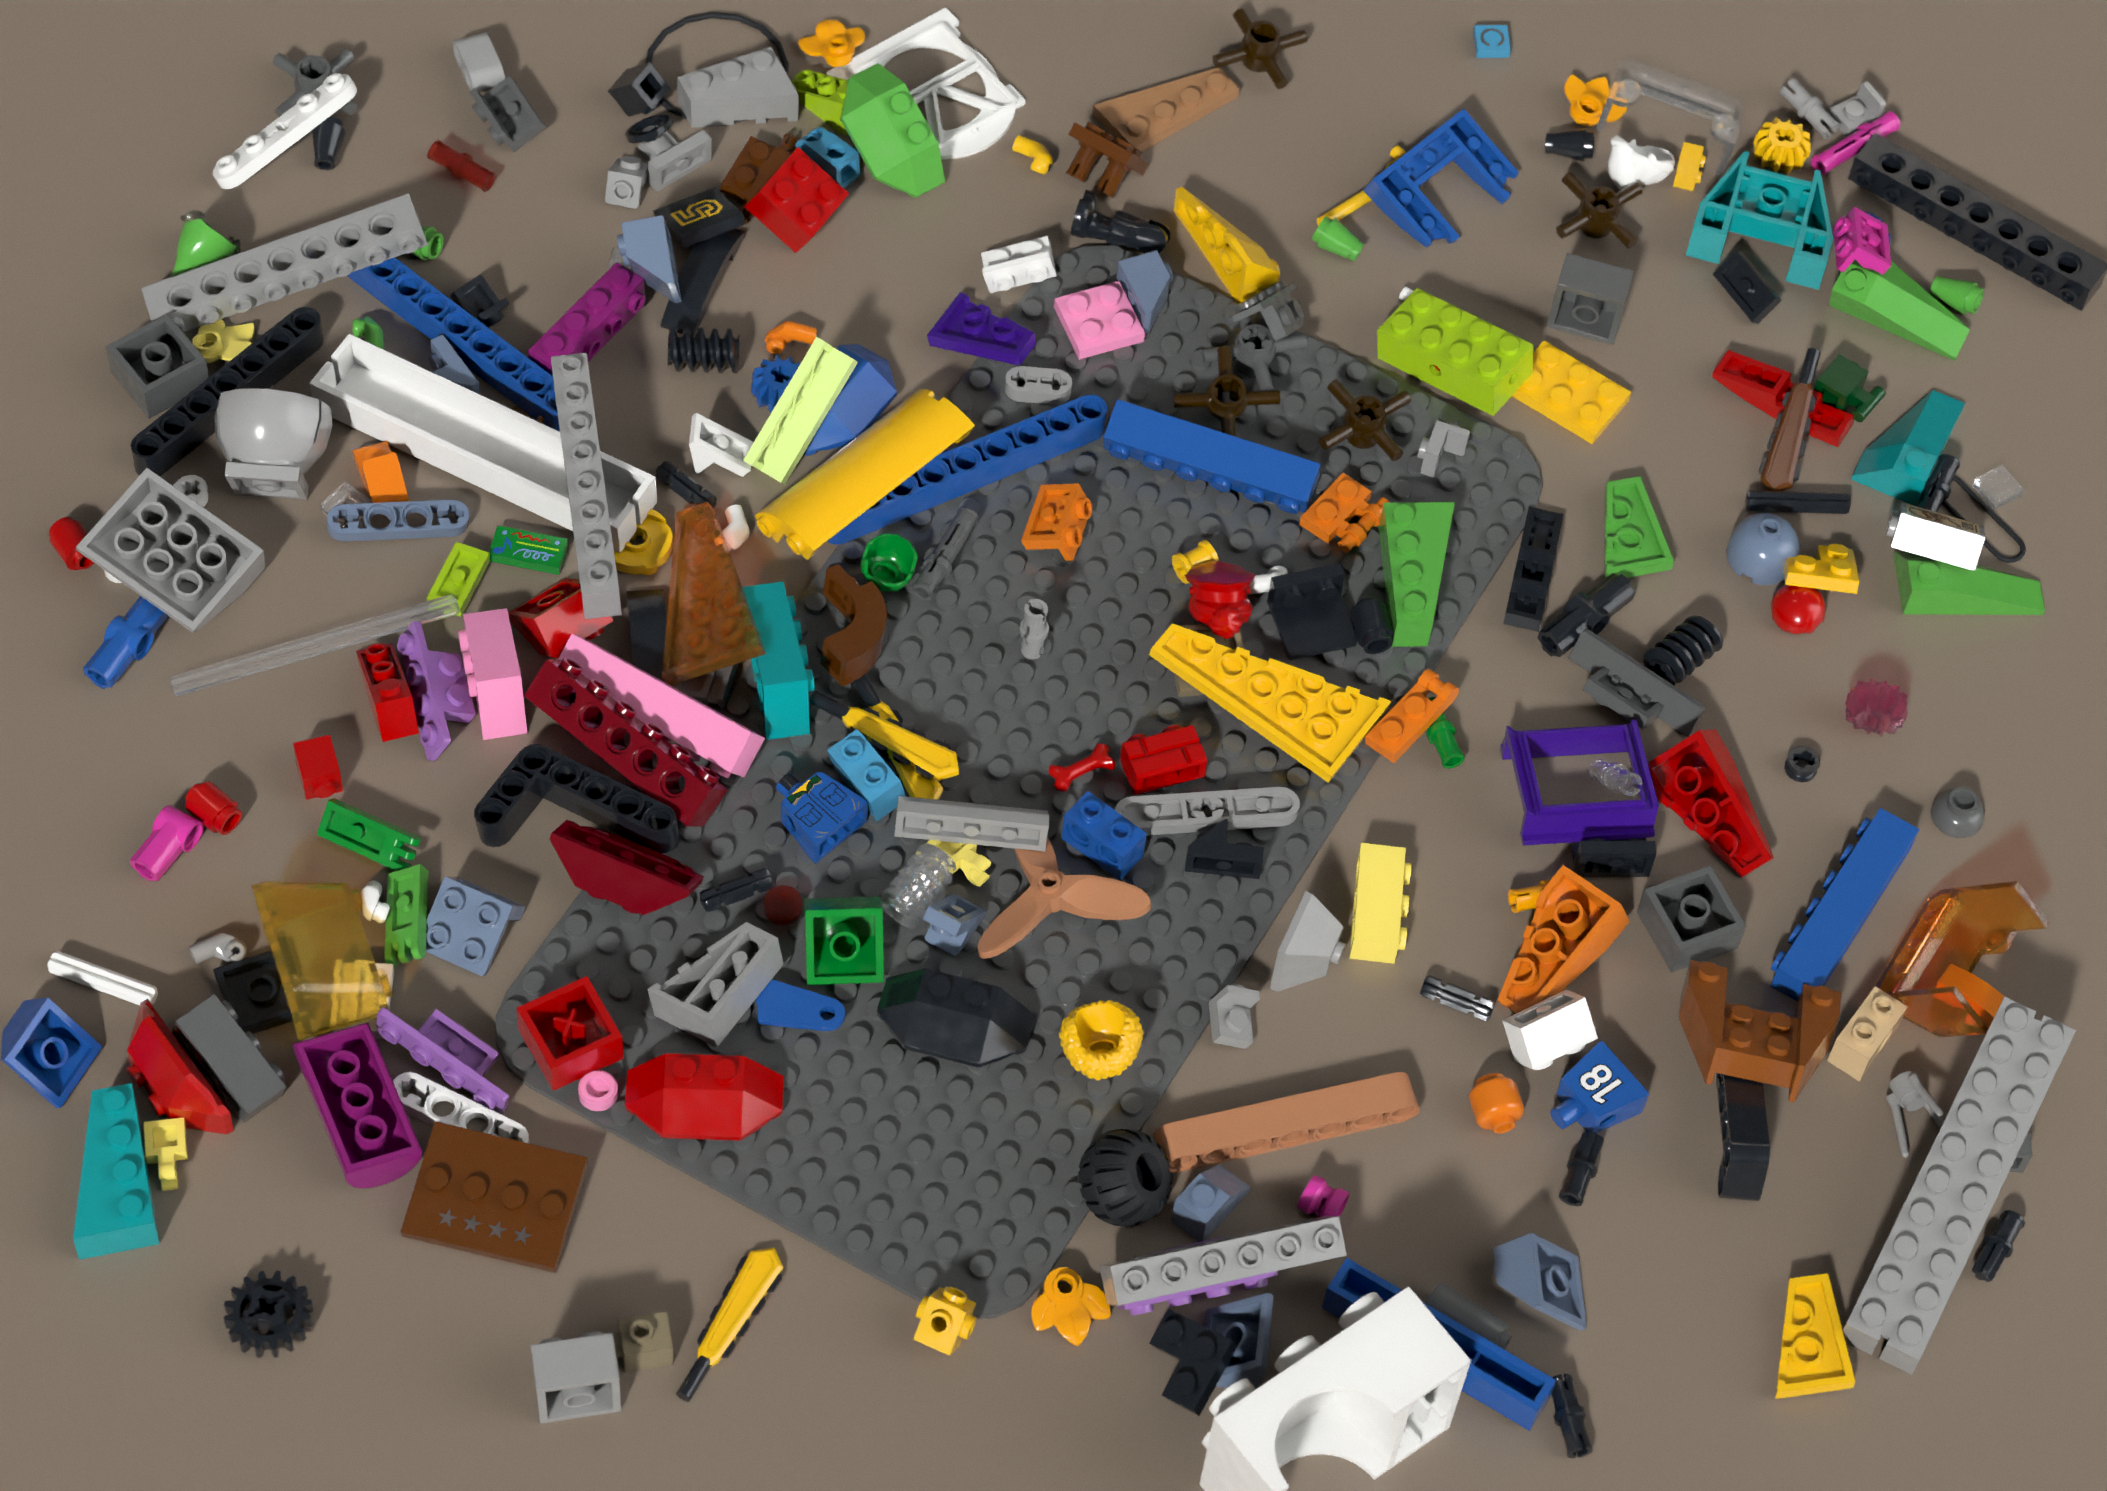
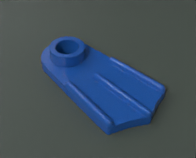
[755,979,845,1031]

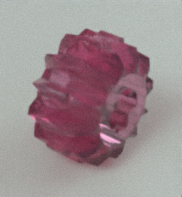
[1845,678,1908,736]

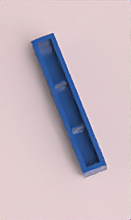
[1103,399,1321,514]
[1770,808,1920,1002]
[1322,1258,1556,1431]

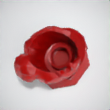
[1185,560,1256,639]

